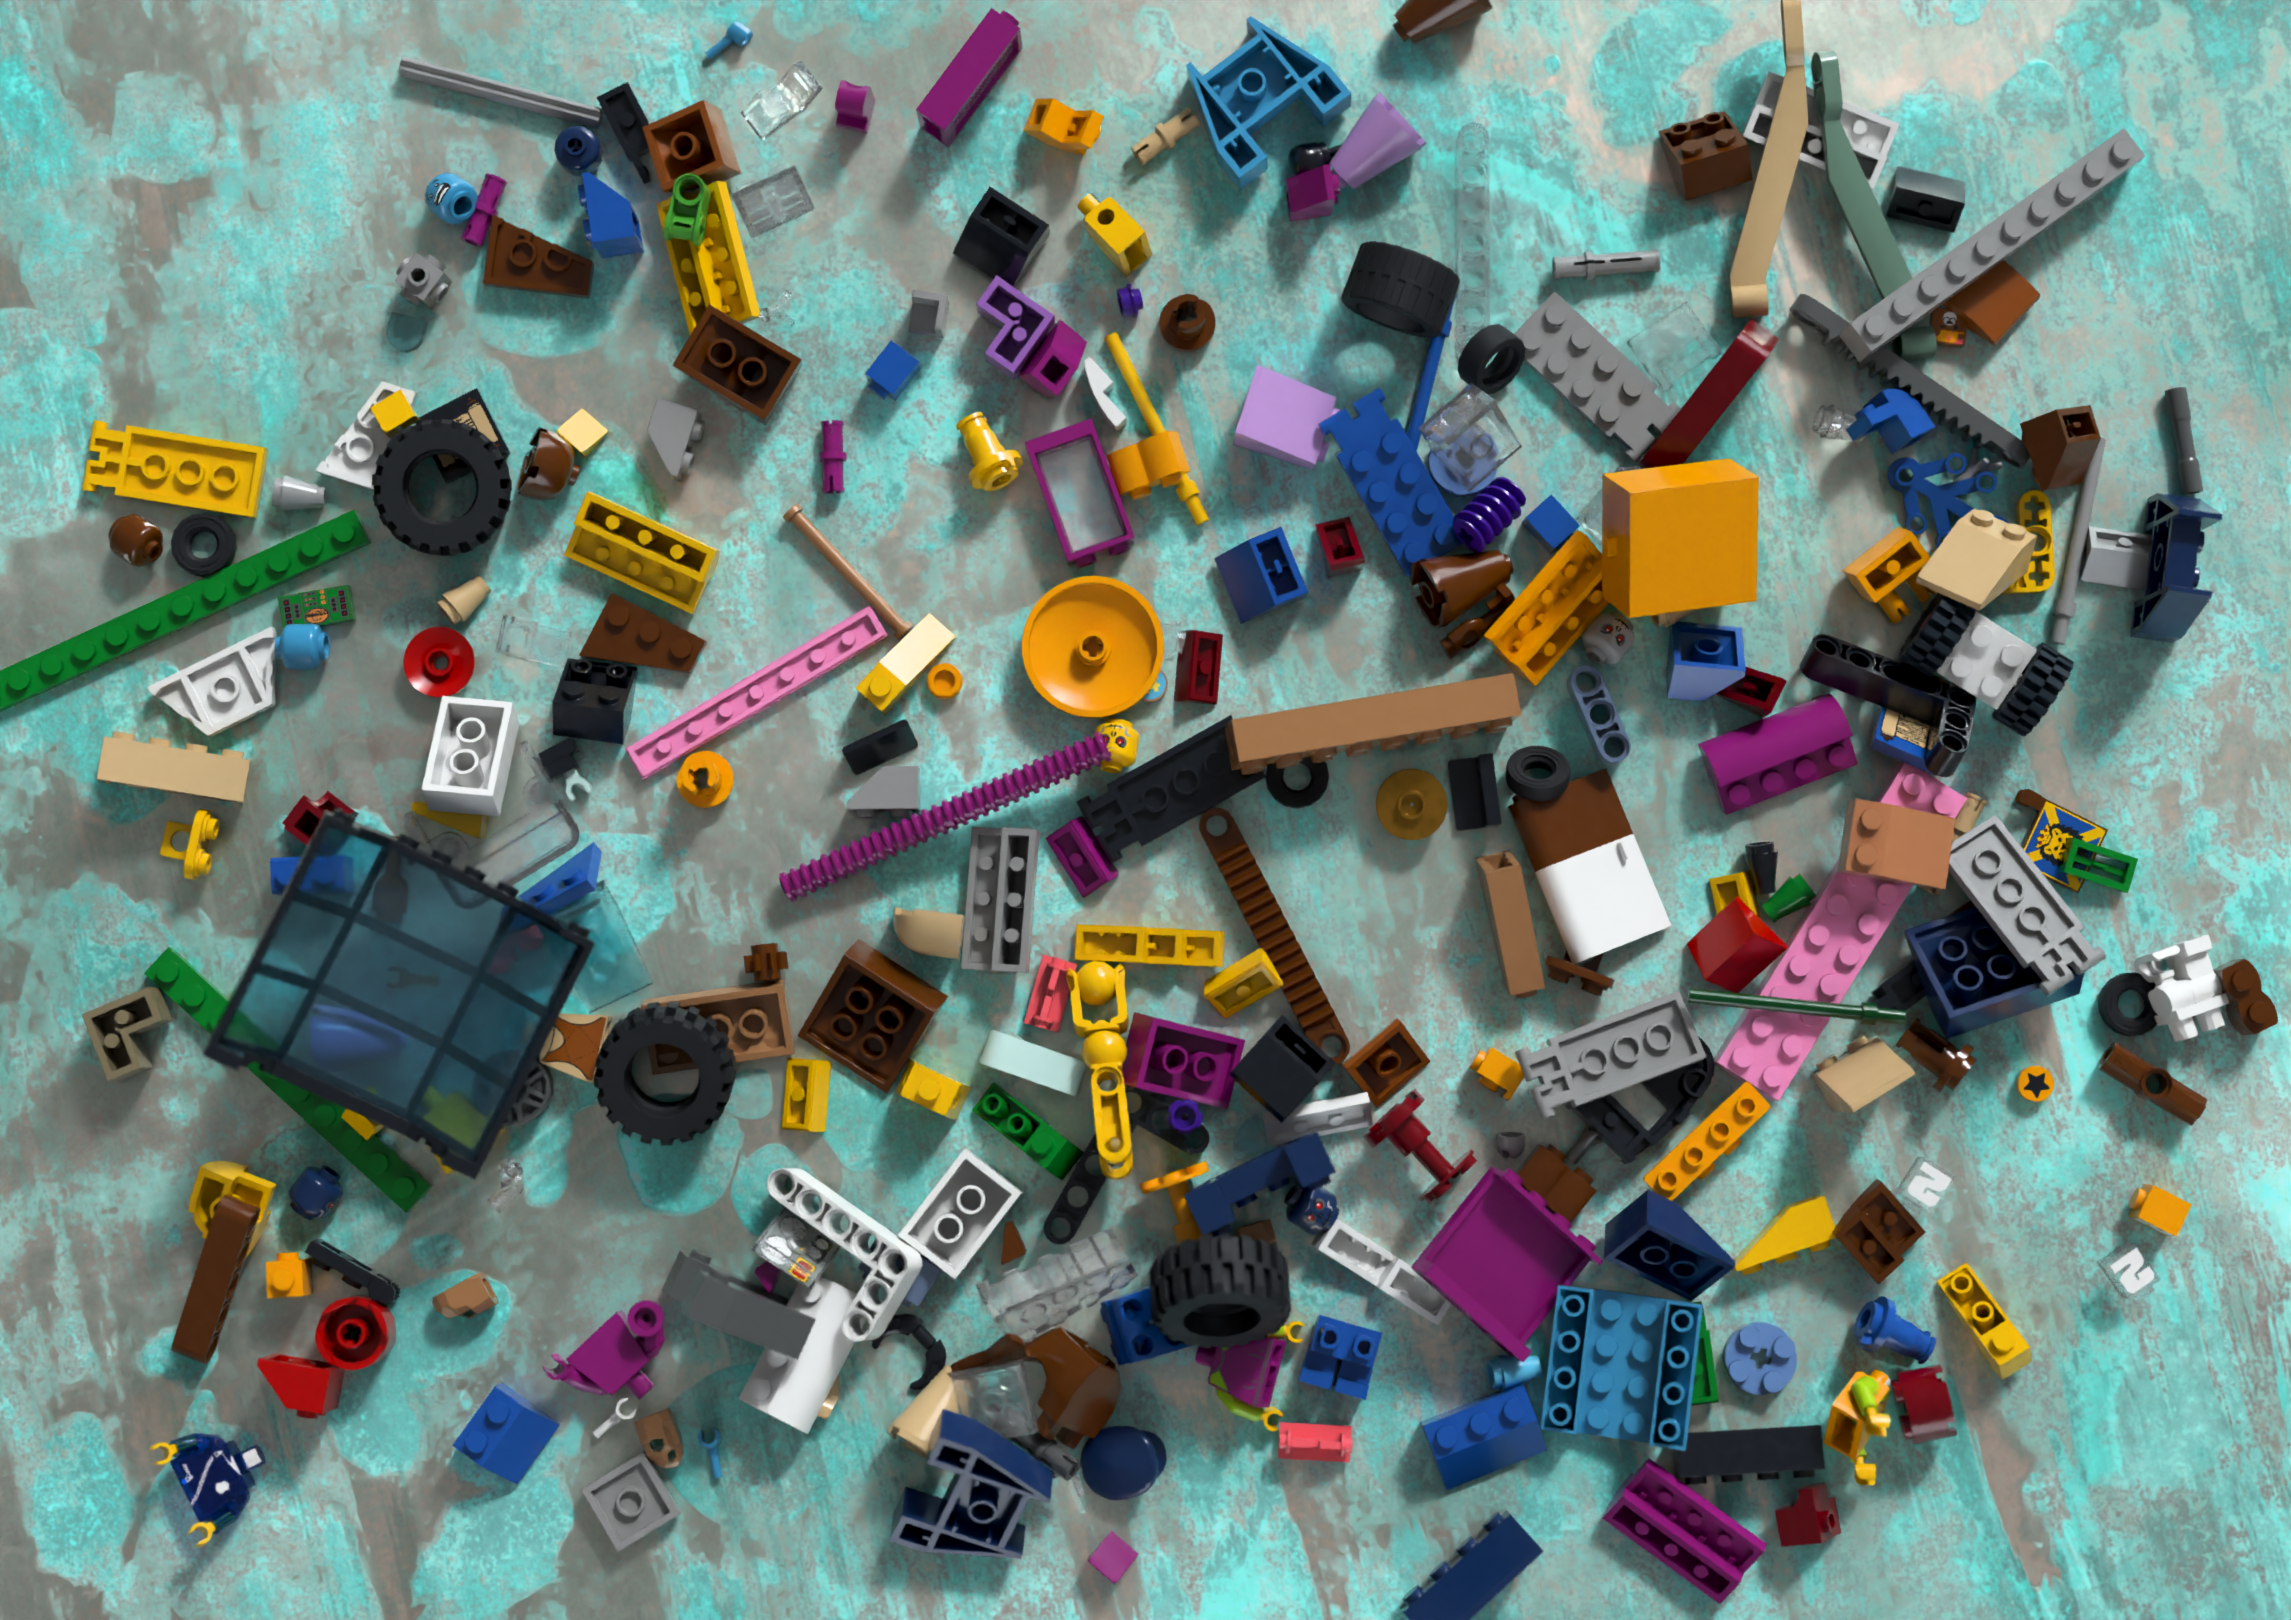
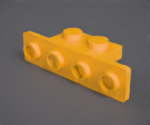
[1643,1082,1770,1201]

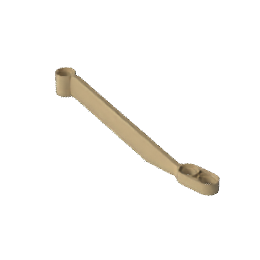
[1729,0,1808,319]

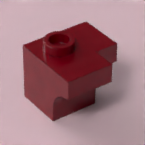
[282,791,359,856]
[1775,1482,1841,1547]

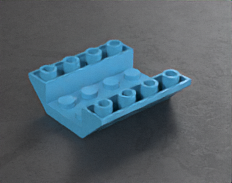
[1540,1285,1703,1451]

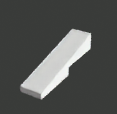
[1311,1219,1451,1325]

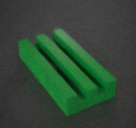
[2058,838,2138,893]

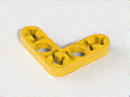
[2000,490,2055,595]

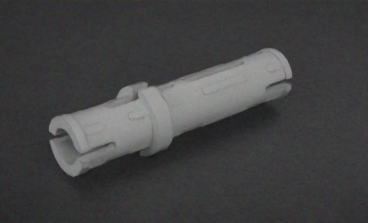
[1552,249,1661,280]

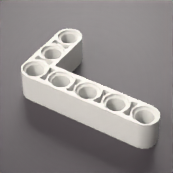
[767,1168,922,1342]

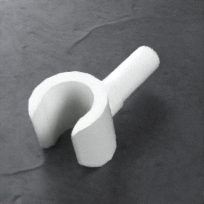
[593,1398,637,1439]

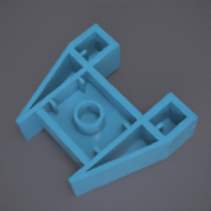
[1186,16,1351,190]

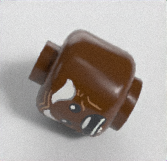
[108,514,163,567]

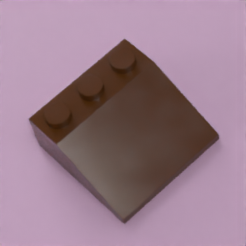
[797,939,948,1093]

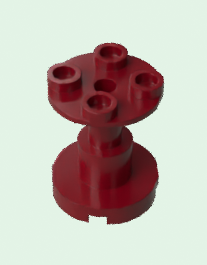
[1362,1089,1477,1203]

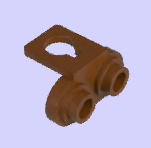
[1544,950,1615,997]

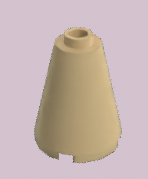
[886,1365,977,1459]

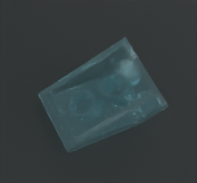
[539,880,653,1014]

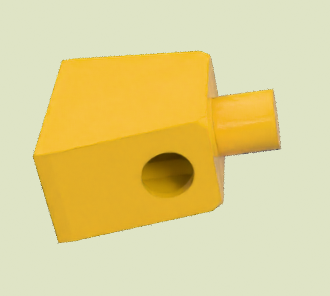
[1077,193,1152,277]
[895,1059,971,1120]

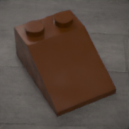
[673,304,802,425]

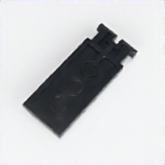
[1076,715,1266,864]

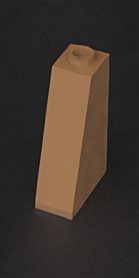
[1475,850,1545,998]

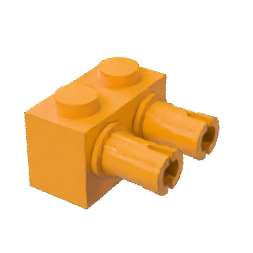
[1842,527,1937,624]

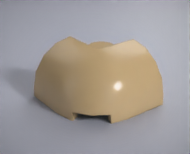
[893,907,965,959]

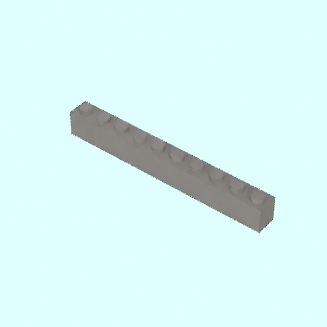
[1839,129,2145,363]

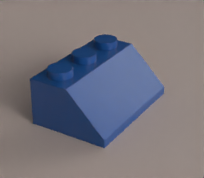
[1420,1384,1547,1490]

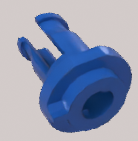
[1854,1296,1936,1365]

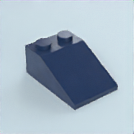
[1604,1189,1735,1301]

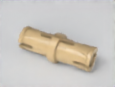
[1130,107,1200,166]

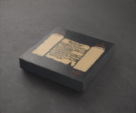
[415,388,510,484]

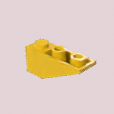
[1732,1195,1836,1275]
[1937,1262,2032,1381]

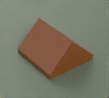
[1340,1018,1431,1108]

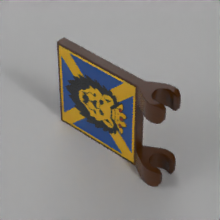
[2015,789,2108,894]

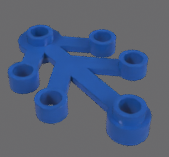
[1887,452,2009,548]

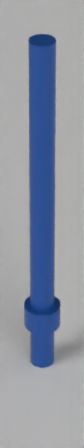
[1407,295,1456,451]

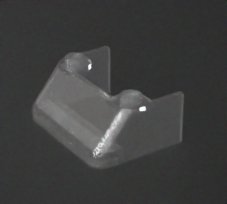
[404,740,579,909]

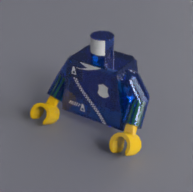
[148,1433,266,1548]

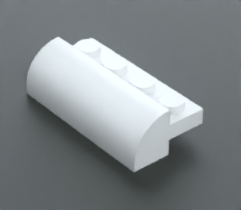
[1742,71,1900,190]
[739,1276,866,1434]

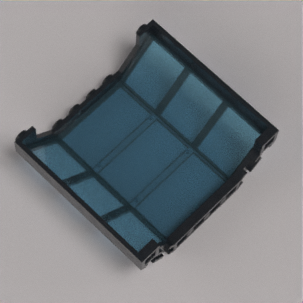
[203,809,595,1179]

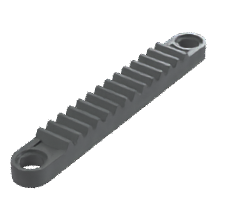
[1790,294,2031,469]

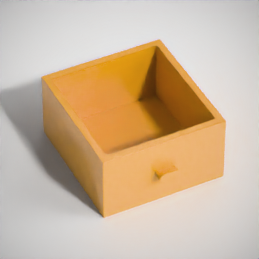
[1602,458,1759,618]

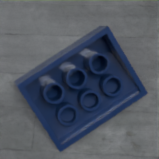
[1904,907,2084,1039]

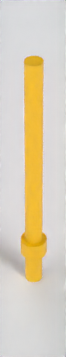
[1104,332,1209,526]

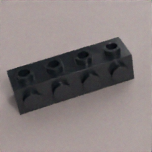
[1673,1425,1825,1485]

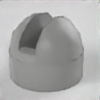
[1496,1132,1525,1159]

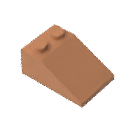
[1837,799,1956,890]

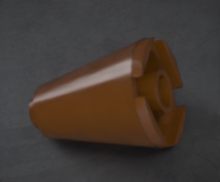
[1392,0,1493,44]
[1410,550,1513,628]

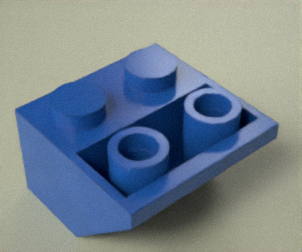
[578,172,644,259]
[1214,527,1308,624]

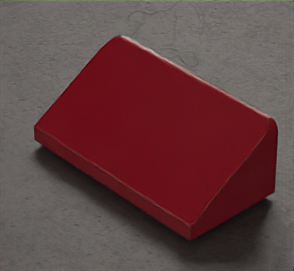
[1174,630,1223,705]

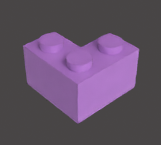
[976,275,1055,381]

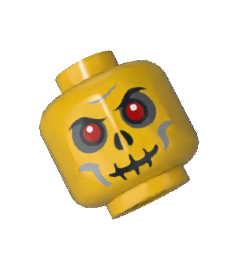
[1094,718,1140,773]

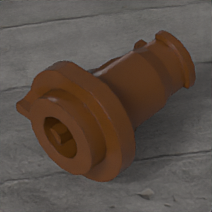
[1159,294,1216,352]
[1895,1018,1976,1092]

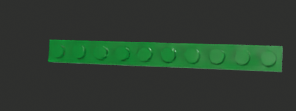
[144,947,433,1213]

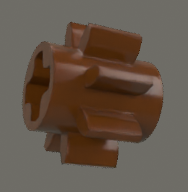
[743,943,788,982]

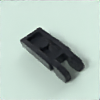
[596,82,651,184]
[305,1238,401,1304]

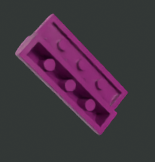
[1698,693,1858,815]
[1602,1458,1767,1604]

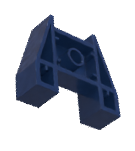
[2130,493,2223,643]
[1184,1131,1336,1237]
[889,1409,1053,1559]

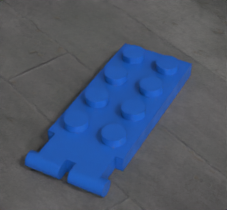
[1318,387,1462,577]

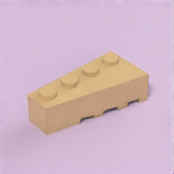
[97,731,250,804]

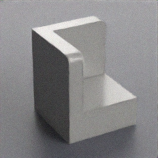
[908,290,949,338]

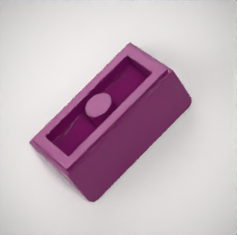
[1045,816,1119,898]

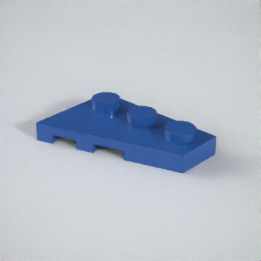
[498,842,602,938]

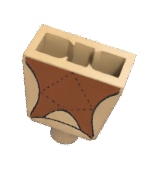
[523,1013,613,1083]

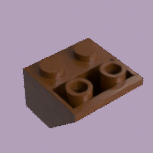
[1658,111,1753,201]
[2020,405,2101,491]

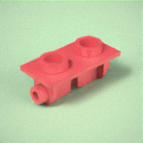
[1024,955,1077,1033]
[1278,1422,1352,1463]

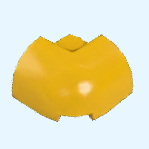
[188,1161,277,1257]

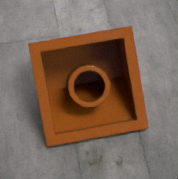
[642,100,741,193]

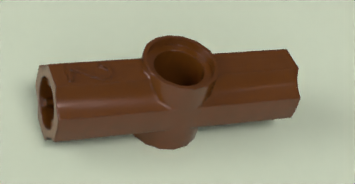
[2097,1042,2208,1126]

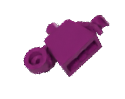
[543,1300,665,1400]

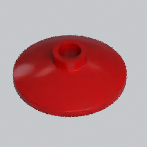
[403,627,475,698]

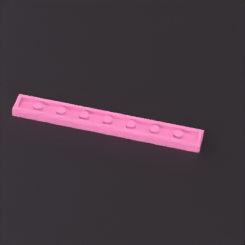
[625,605,888,780]

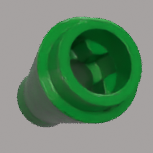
[1762,873,1816,923]

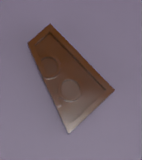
[483,214,594,299]
[579,593,707,674]

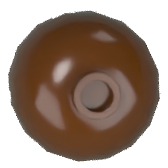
[517,427,580,500]

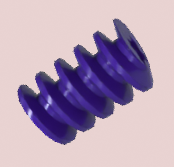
[1453,477,1526,553]

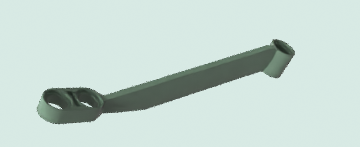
[1811,51,1937,360]

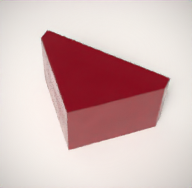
[1315,516,1365,578]
[1716,667,1787,718]

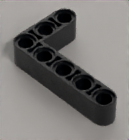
[1800,634,1976,777]
[1044,1087,1210,1245]

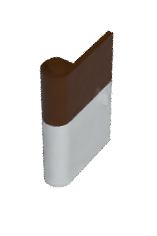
[1508,768,1671,964]

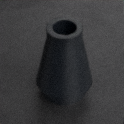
[1742,841,1778,895]

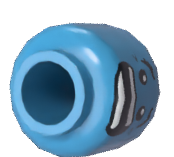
[425,173,478,225]

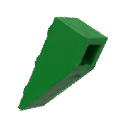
[972,1082,1084,1180]

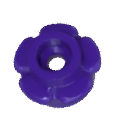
[1117,283,1143,318]
[1167,1099,1203,1135]

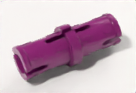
[461,173,507,247]
[819,420,847,494]

